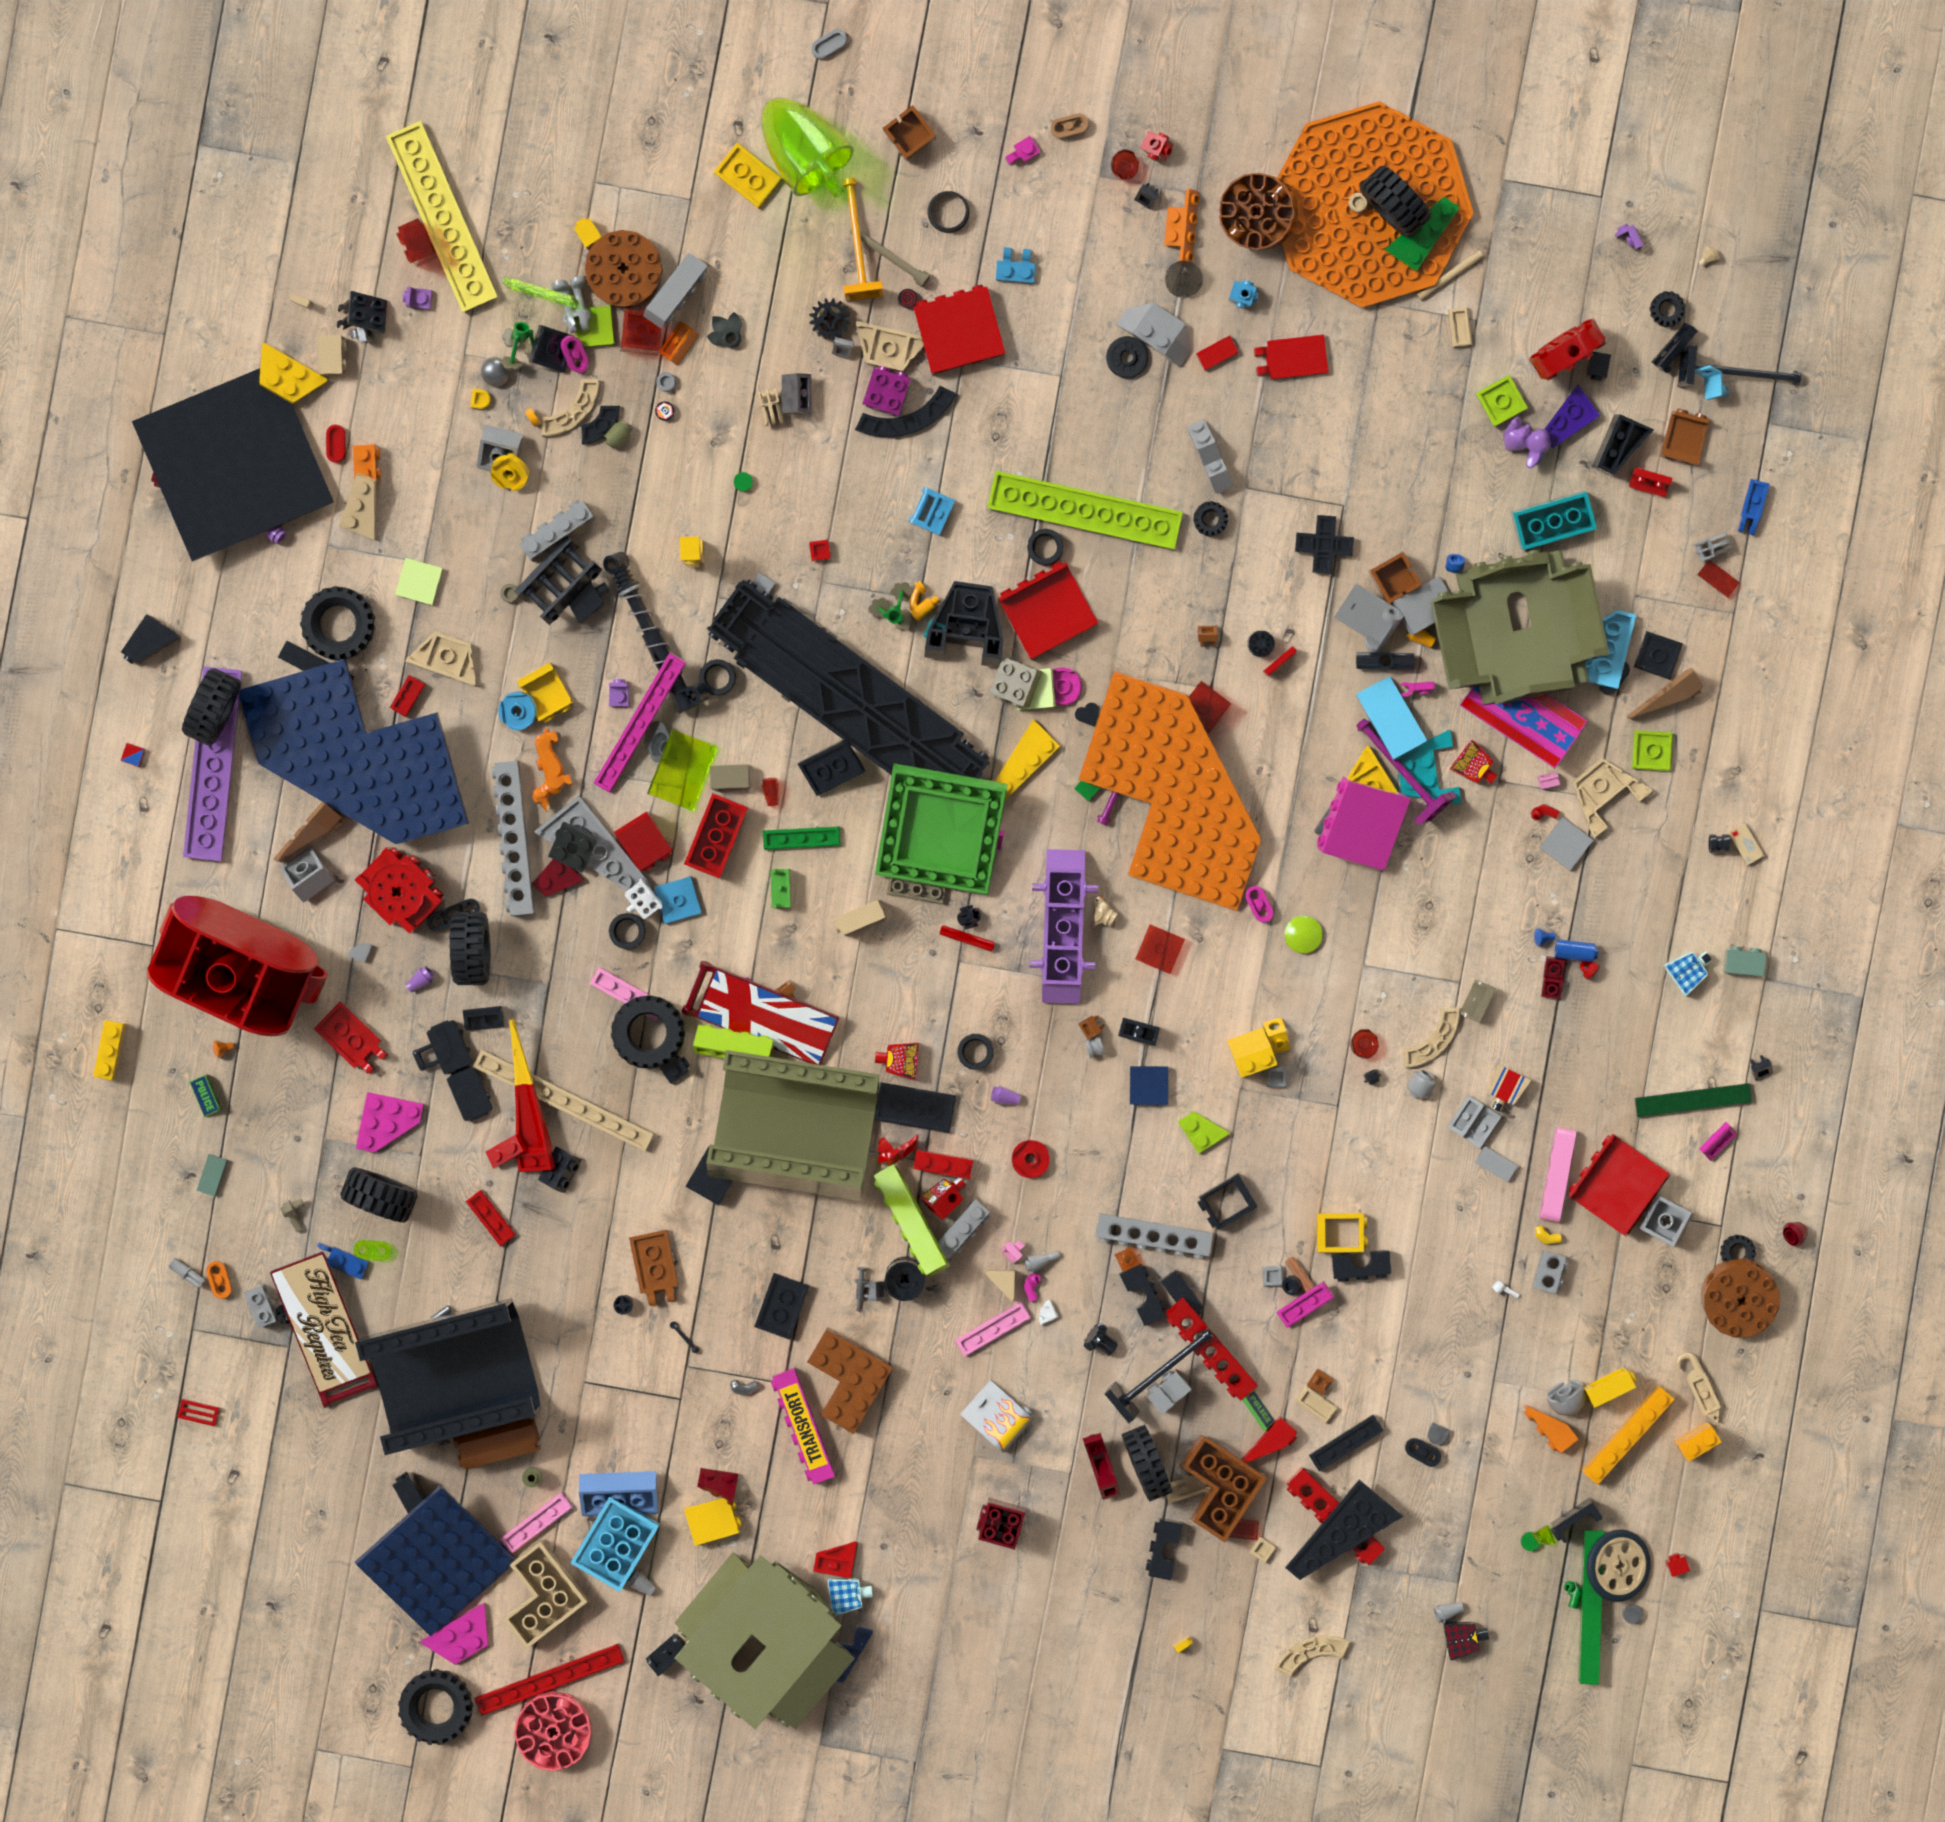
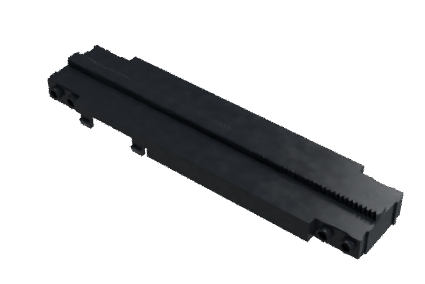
[707,580,990,779]

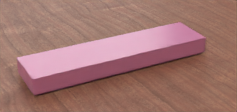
[590,967,659,1021]
[955,1302,1031,1357]
[500,1492,573,1554]

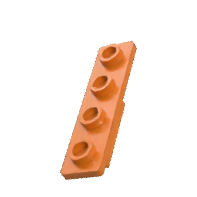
[1164,189,1200,268]

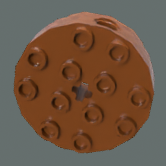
[1219,173,1298,251]
[585,230,663,309]
[1701,1258,1780,1338]

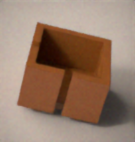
[882,105,936,161]
[1368,552,1422,604]

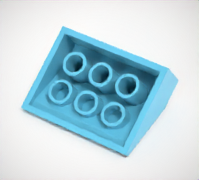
[571,1497,660,1592]

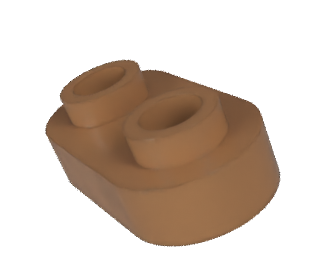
[1051,113,1088,139]

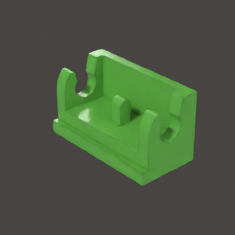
[771,869,791,908]

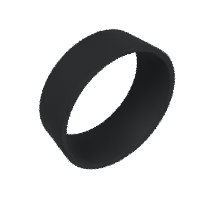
[927,191,970,233]

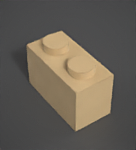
[318,335,347,376]

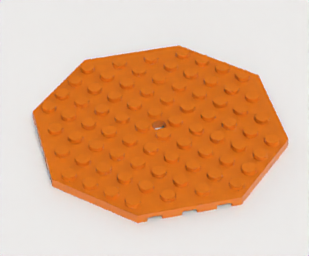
[1278,101,1474,308]

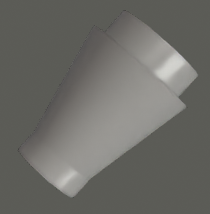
[626,1570,656,1596]
[1434,1602,1464,1623]

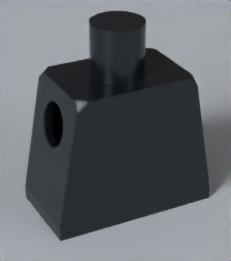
[561,581,610,624]

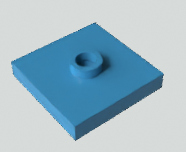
[654,876,702,924]

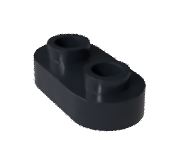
[1405,1438,1441,1467]

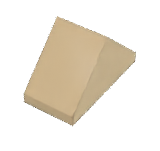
[985,1270,1015,1301]

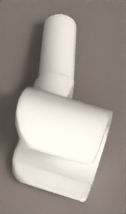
[1492,1281,1519,1298]

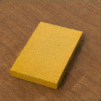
[713,143,782,209]

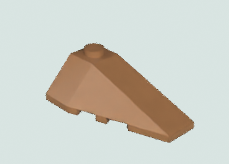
[1627,668,1704,719]
[274,802,344,862]

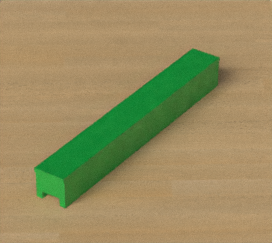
[1578,1529,1604,1685]

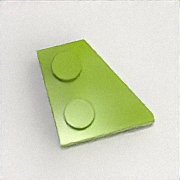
[1178,1111,1229,1154]

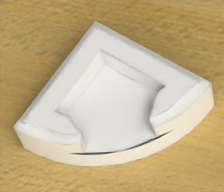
[1039,1300,1058,1325]

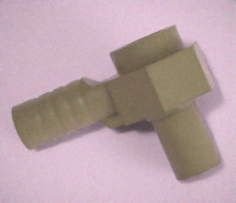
[280,1199,305,1232]

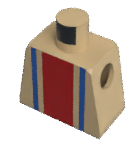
[1488,1064,1531,1112]

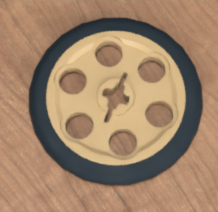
[1587,1529,1651,1602]

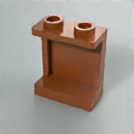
[1660,408,1711,466]

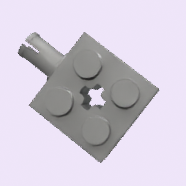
[1640,1195,1694,1248]

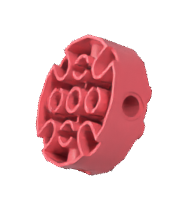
[514,1691,592,1771]

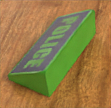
[189,1074,222,1117]
[1242,1390,1275,1431]

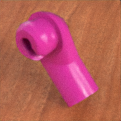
[1023,1273,1041,1302]

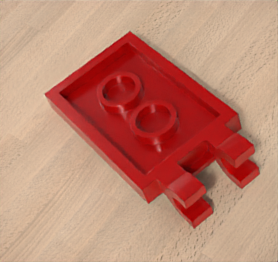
[1254,334,1329,380]
[314,1001,389,1074]

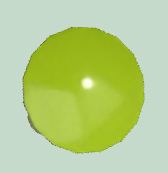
[1284,915,1323,954]

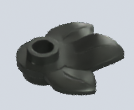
[707,312,742,348]

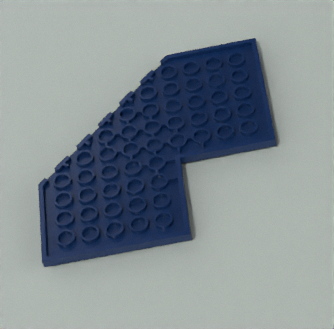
[239,659,469,844]

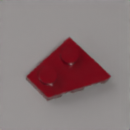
[532,859,585,897]
[697,1468,738,1506]

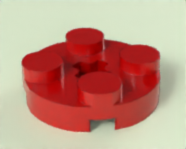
[1011,1139,1050,1178]

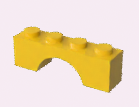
[680,536,704,568]

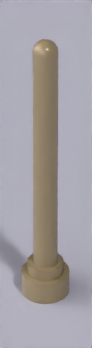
[850,228,930,287]

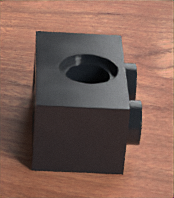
[1118,1017,1160,1046]

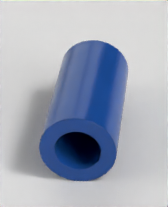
[1554,939,1598,963]

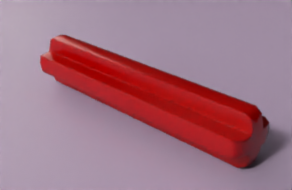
[939,925,995,952]

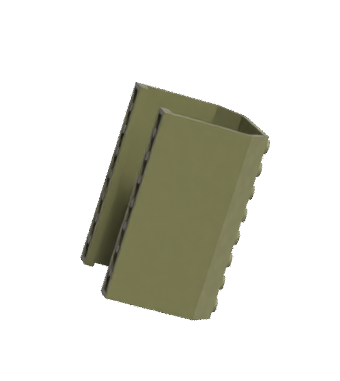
[706,1050,879,1201]

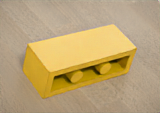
[93,1020,127,1080]

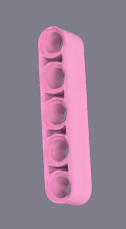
[1540,1127,1576,1223]

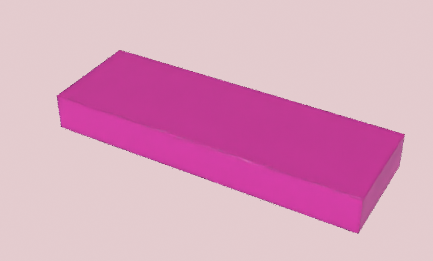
[1276,1281,1335,1328]

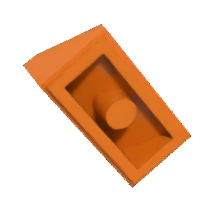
[658,321,699,365]

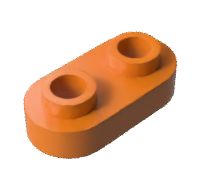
[206,1261,232,1299]

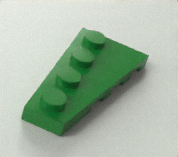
[1384,197,1460,272]

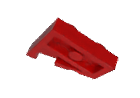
[813,1541,857,1579]

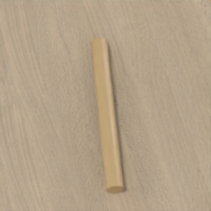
[1417,250,1484,300]

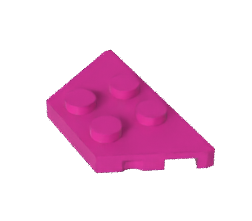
[420,1603,488,1665]

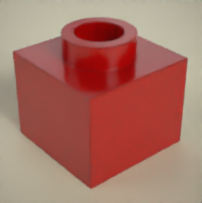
[1665,1553,1690,1577]

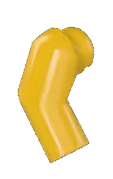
[1535,1226,1561,1245]

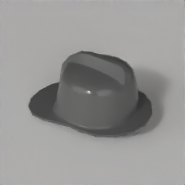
[645,721,677,763]

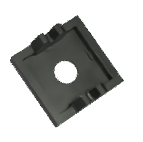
[548,822,598,873]

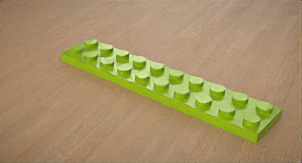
[987,470,1183,550]

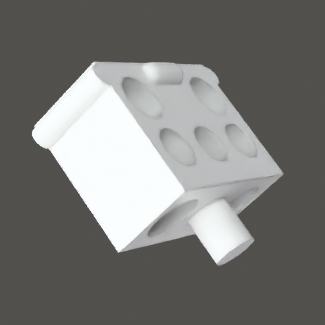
[625,878,662,919]

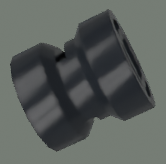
[1708,834,1730,853]

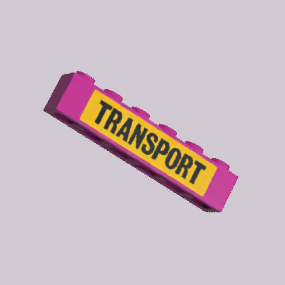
[771,1367,835,1485]

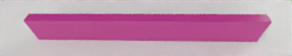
[594,652,687,793]

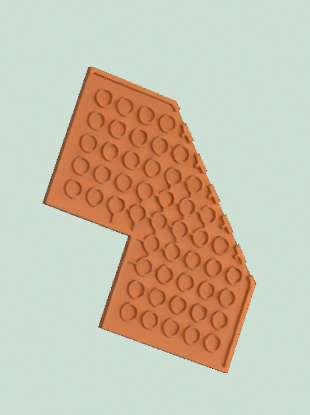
[1078,671,1261,911]

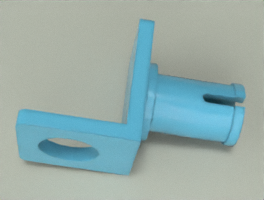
[1695,365,1730,400]

